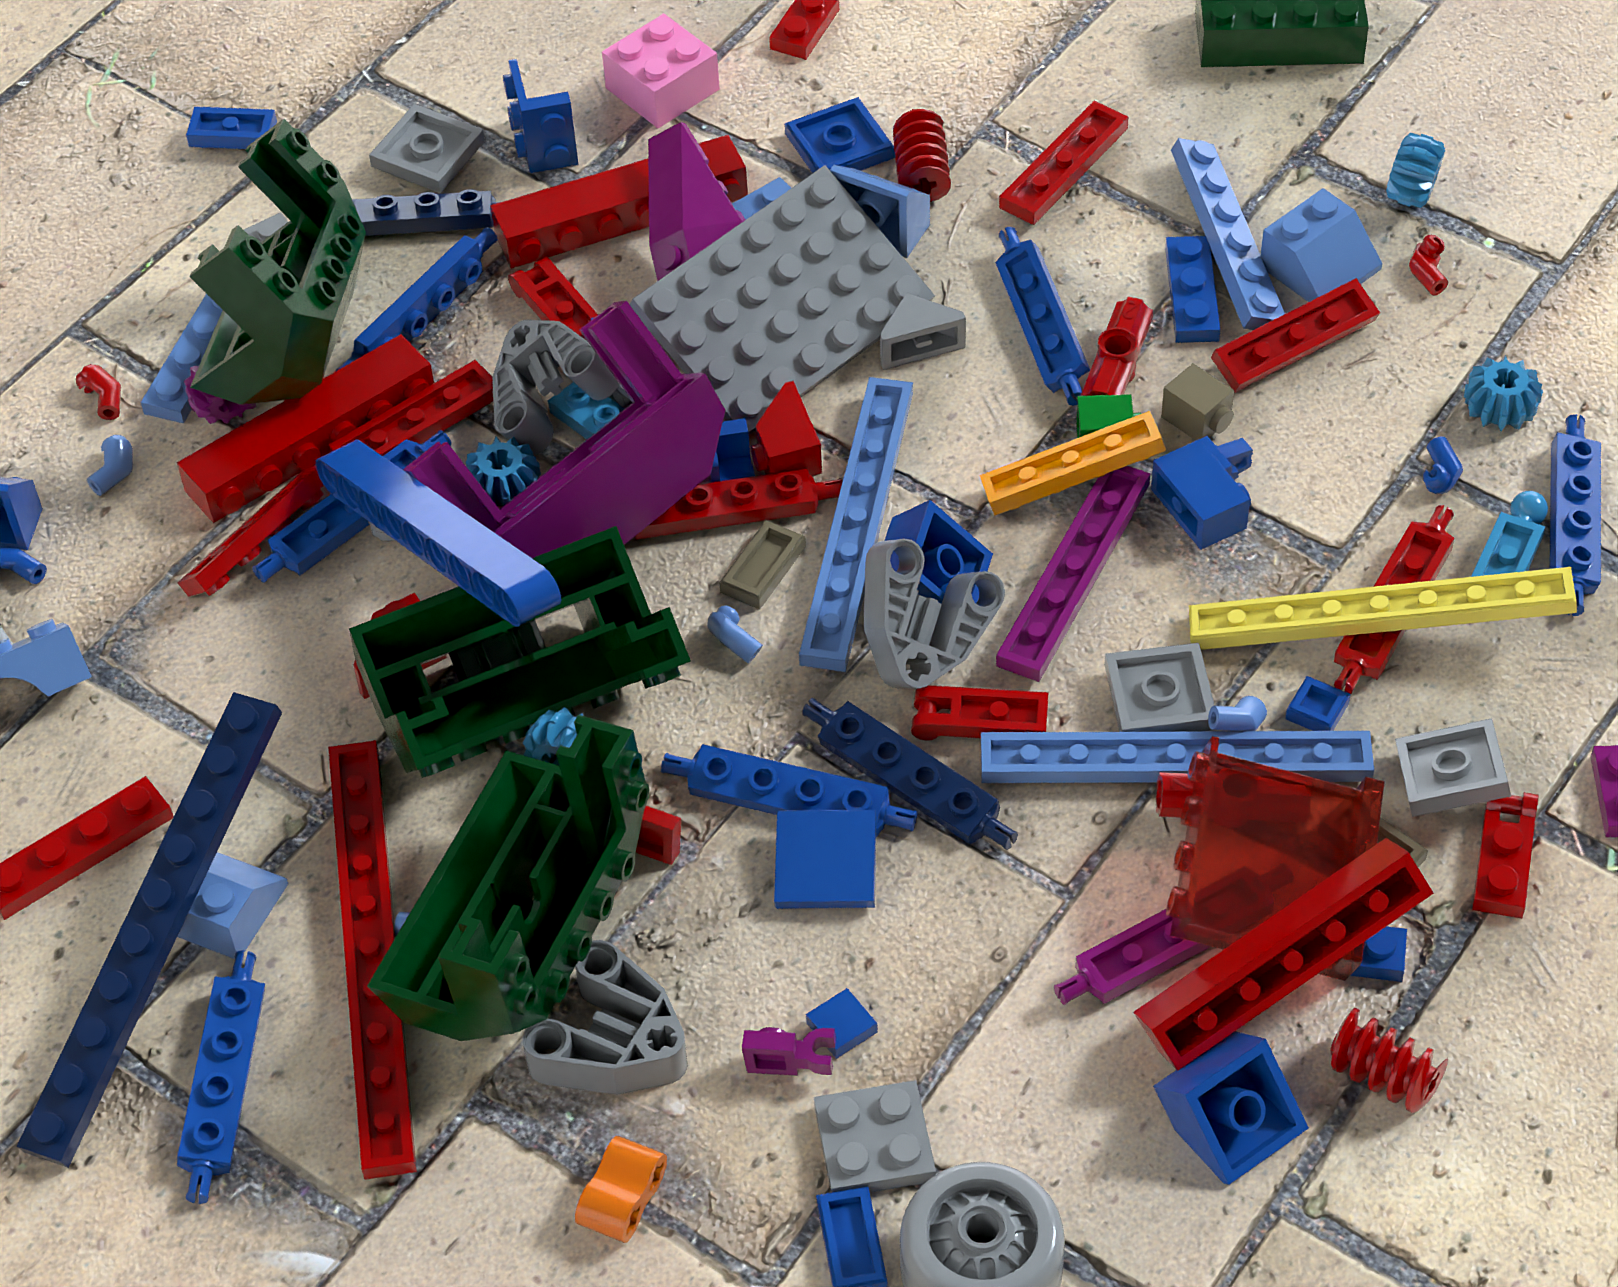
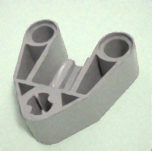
[492,320,619,455]
[864,539,1005,688]
[523,940,688,1095]

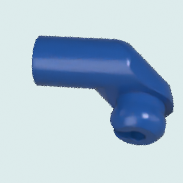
[1423,436,1463,494]
[0,548,47,584]

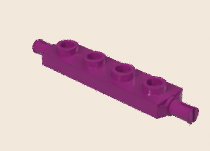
[1054,864,1293,1005]

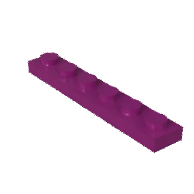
[996,465,1151,682]

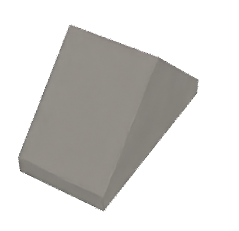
[880,293,966,370]

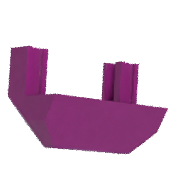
[403,301,725,558]

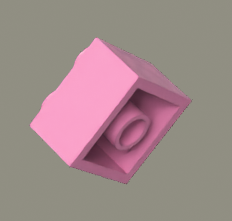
[602,13,720,128]

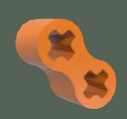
[575,1136,667,1243]

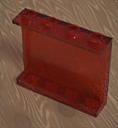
[1166,736,1385,981]

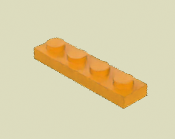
[979,411,1166,516]

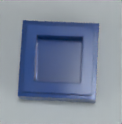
[1285,676,1351,731]
[806,988,878,1059]

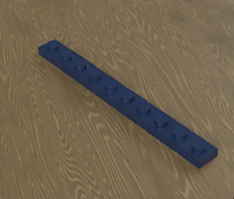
[16,692,282,1168]

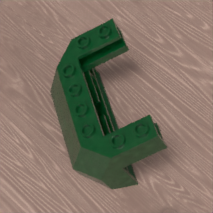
[189,119,366,405]
[349,526,691,778]
[367,715,650,1041]

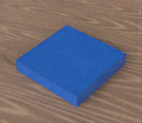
[784,97,895,173]
[774,810,877,909]

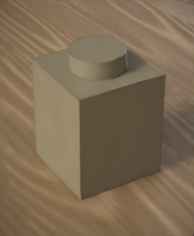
[1161,363,1234,440]

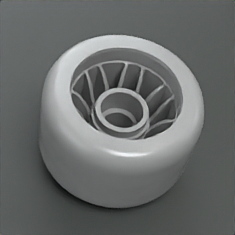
[900,1162,1065,1287]

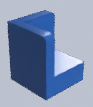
[708,418,755,483]

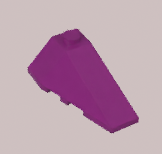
[648,122,745,281]

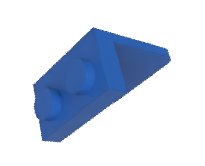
[503,59,579,173]

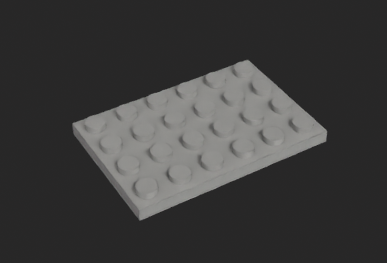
[630,165,935,435]

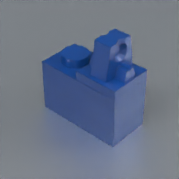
[1151,436,1253,550]

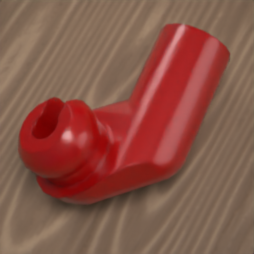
[1409,235,1448,296]
[75,364,121,420]

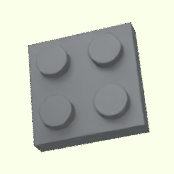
[369,104,485,193]
[1104,643,1215,732]
[1395,718,1511,817]
[814,1080,936,1193]

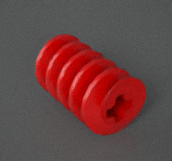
[893,109,951,202]
[1330,1008,1448,1113]

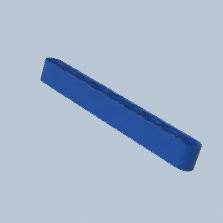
[315,439,561,627]

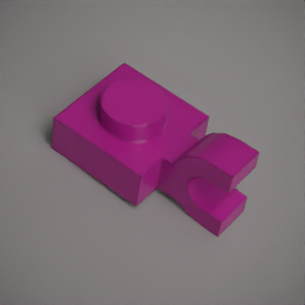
[742,1027,836,1076]

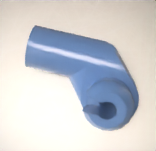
[87,435,133,496]
[707,606,763,663]
[1208,696,1267,731]

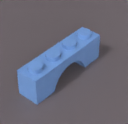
[0,619,92,696]

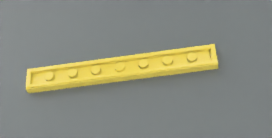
[1189,567,1577,650]

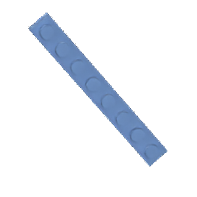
[799,377,913,672]
[981,731,1374,783]

